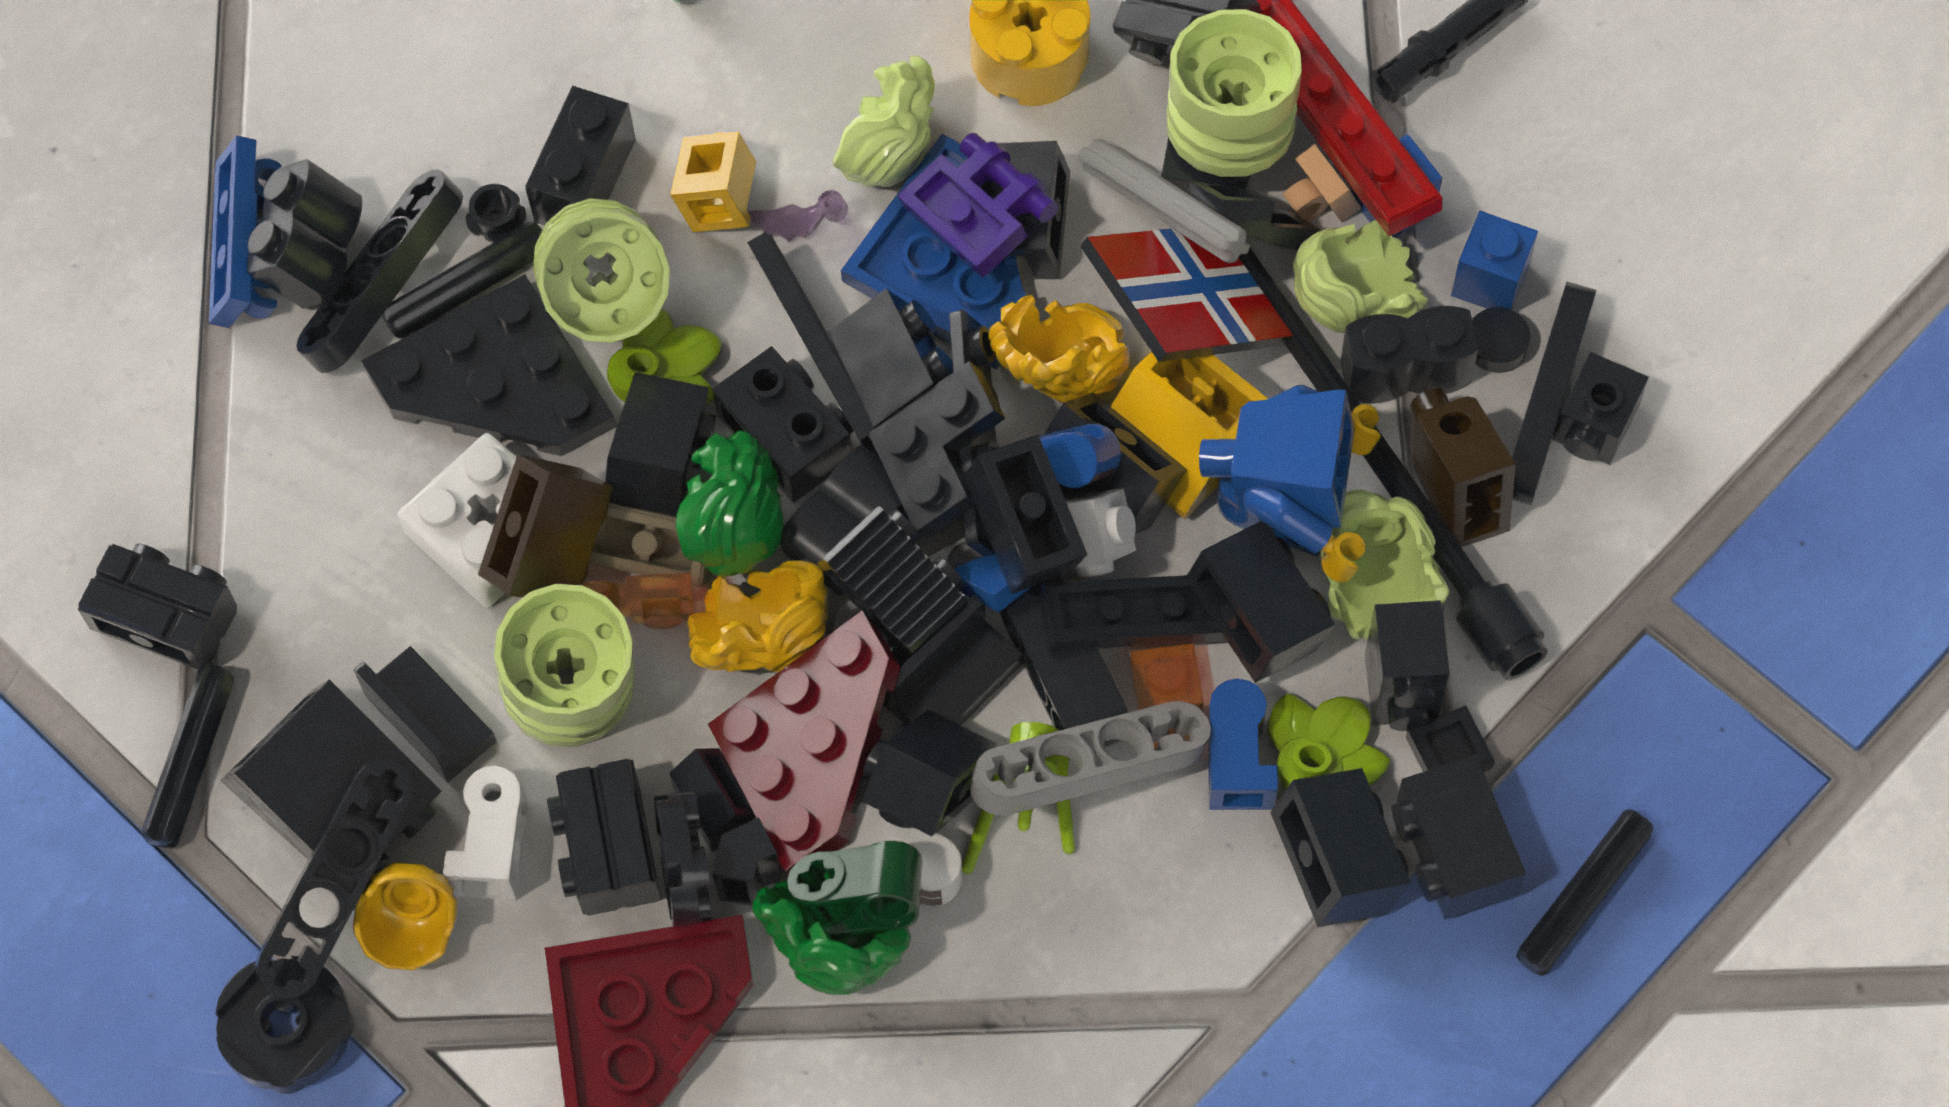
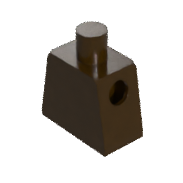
[1410,388,1515,547]

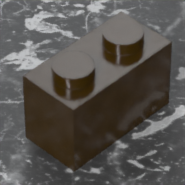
[478,454,613,598]

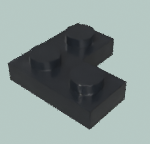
[868,361,1006,539]

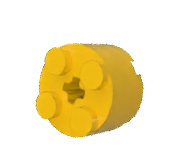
[969,0,1091,106]

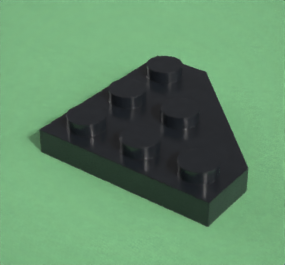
[361,274,616,456]

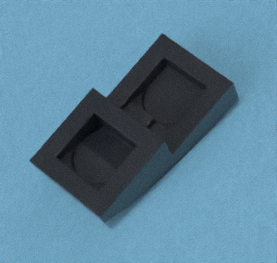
[1188,181,1321,251]

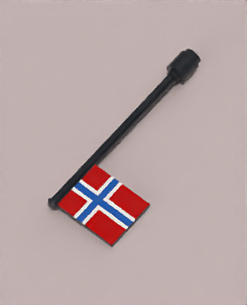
[1080,228,1548,680]

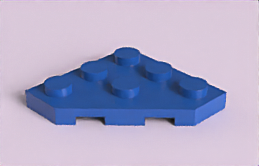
[841,134,1026,370]

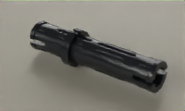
[1371,0,1528,103]

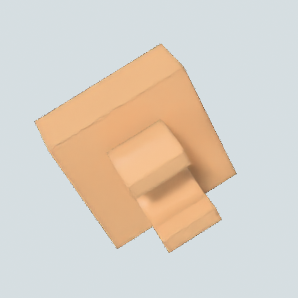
[1283,144,1361,223]

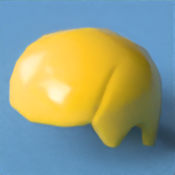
[353,862,457,971]

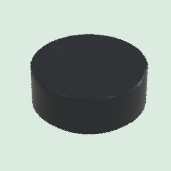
[1472,307,1530,372]

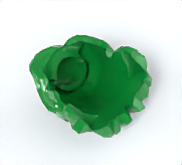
[675,431,784,577]
[752,872,911,995]

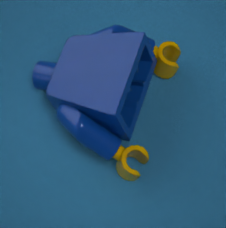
[1199,385,1381,582]

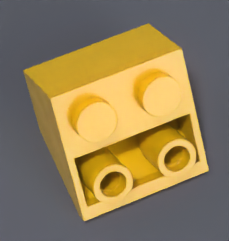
[1111,351,1268,519]

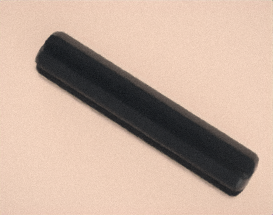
[382,222,542,338]
[141,664,234,849]
[1517,809,1654,976]

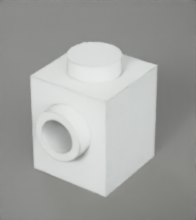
[1064,488,1136,578]

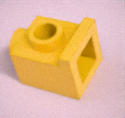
[670,131,756,232]

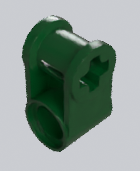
[787,840,922,939]

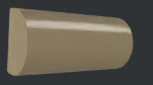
[588,502,711,588]

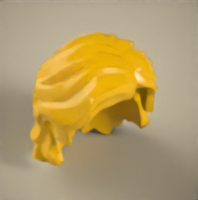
[989,295,1130,403]
[687,560,829,673]

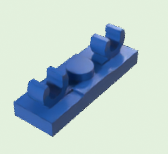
[209,135,282,328]

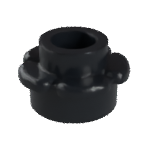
[466,184,526,242]

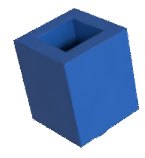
[1451,210,1538,310]

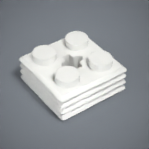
[397,433,516,607]

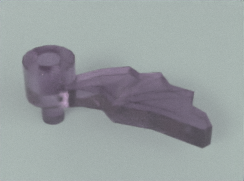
[748,190,848,243]

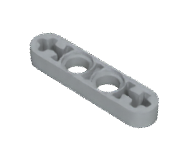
[969,701,1211,816]

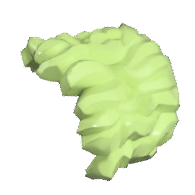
[833,56,935,187]
[1293,220,1428,333]
[1321,489,1449,641]

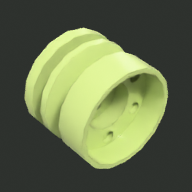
[1166,9,1302,177]
[533,198,670,343]
[494,584,634,747]

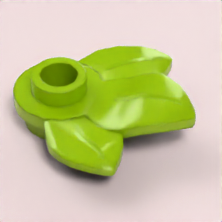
[607,309,723,405]
[1267,693,1390,790]

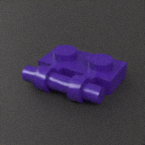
[897,133,1058,278]

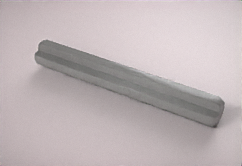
[1079,139,1250,263]

